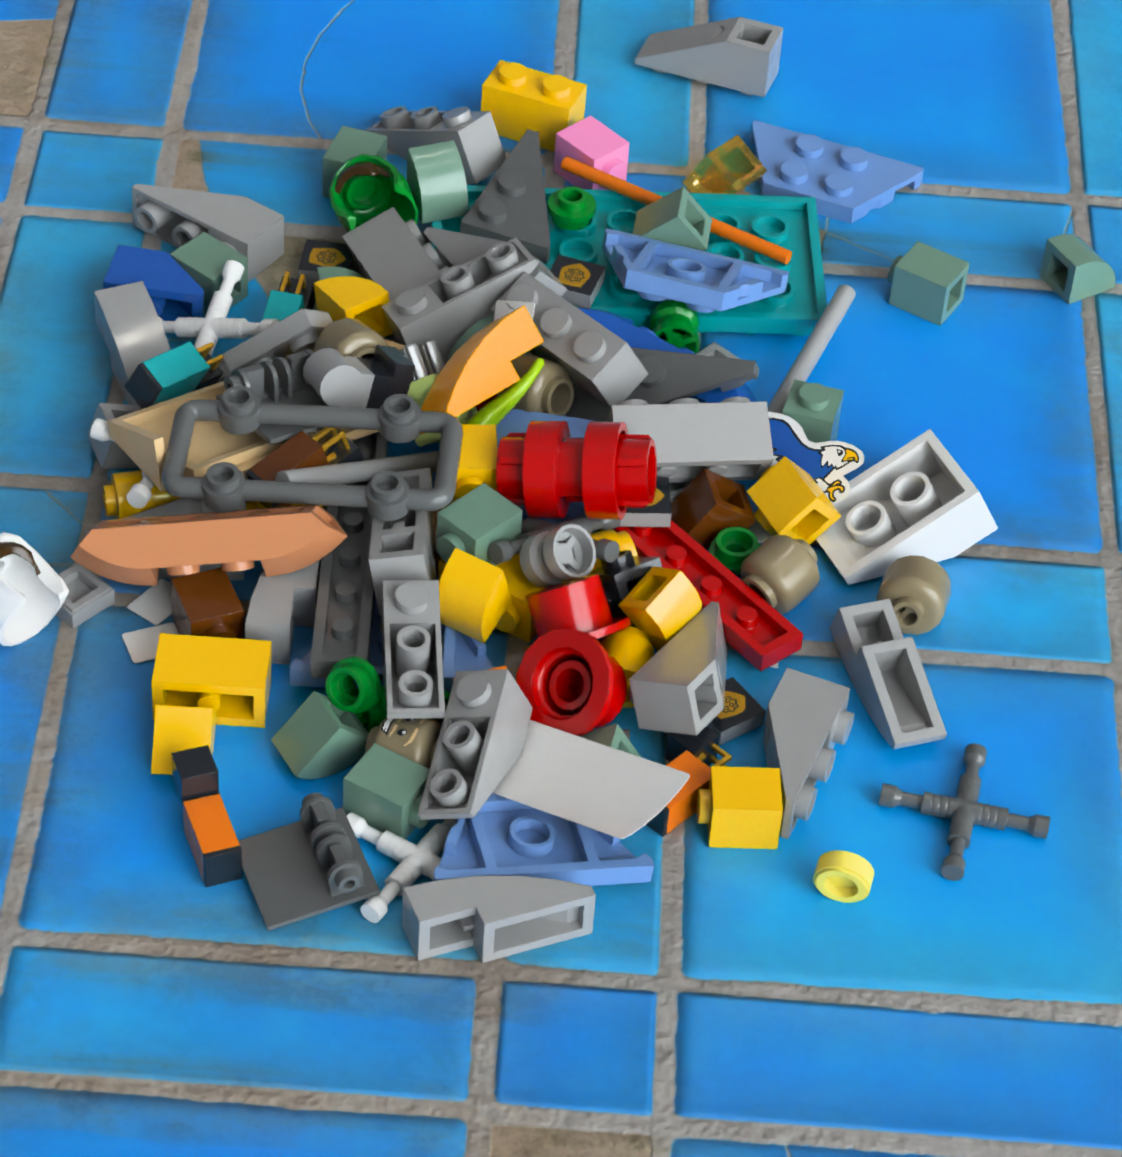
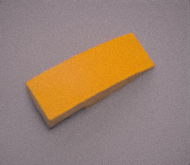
[420,305,544,435]

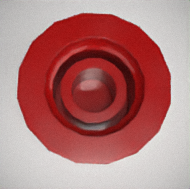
[525,573,632,651]
[516,628,627,737]

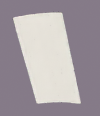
[493,720,690,839]

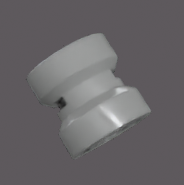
[520,524,596,588]

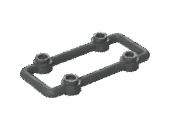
[161,385,463,521]

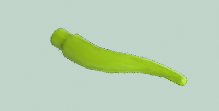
[465,358,545,426]

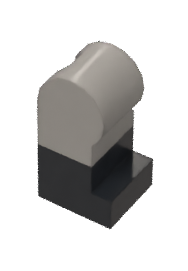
[303,345,415,409]

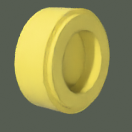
[813,850,874,903]

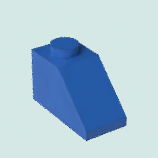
[103,245,205,321]

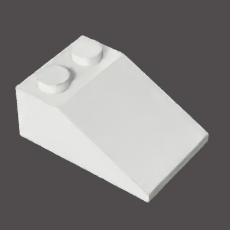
[816,429,998,585]

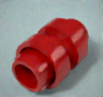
[496,421,657,520]

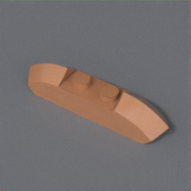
[70,505,347,586]

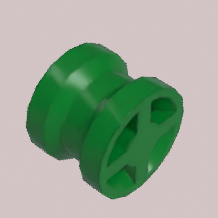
[649,300,700,354]

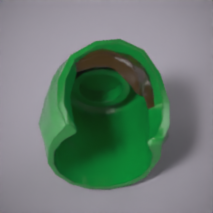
[329,154,418,233]

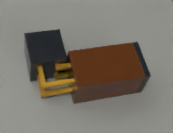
[245,427,364,508]

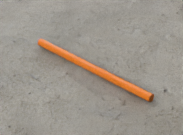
[561,156,792,265]

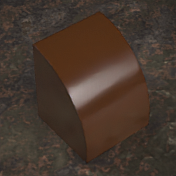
[671,468,756,549]

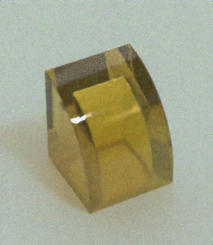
[682,135,767,194]

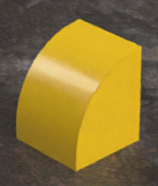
[314,276,393,337]
[439,547,512,644]
[618,566,702,651]
[151,705,217,775]

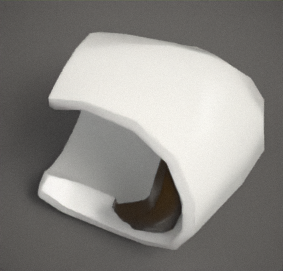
[0,532,69,647]

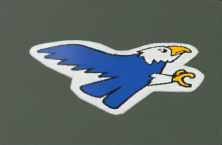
[768,412,864,505]

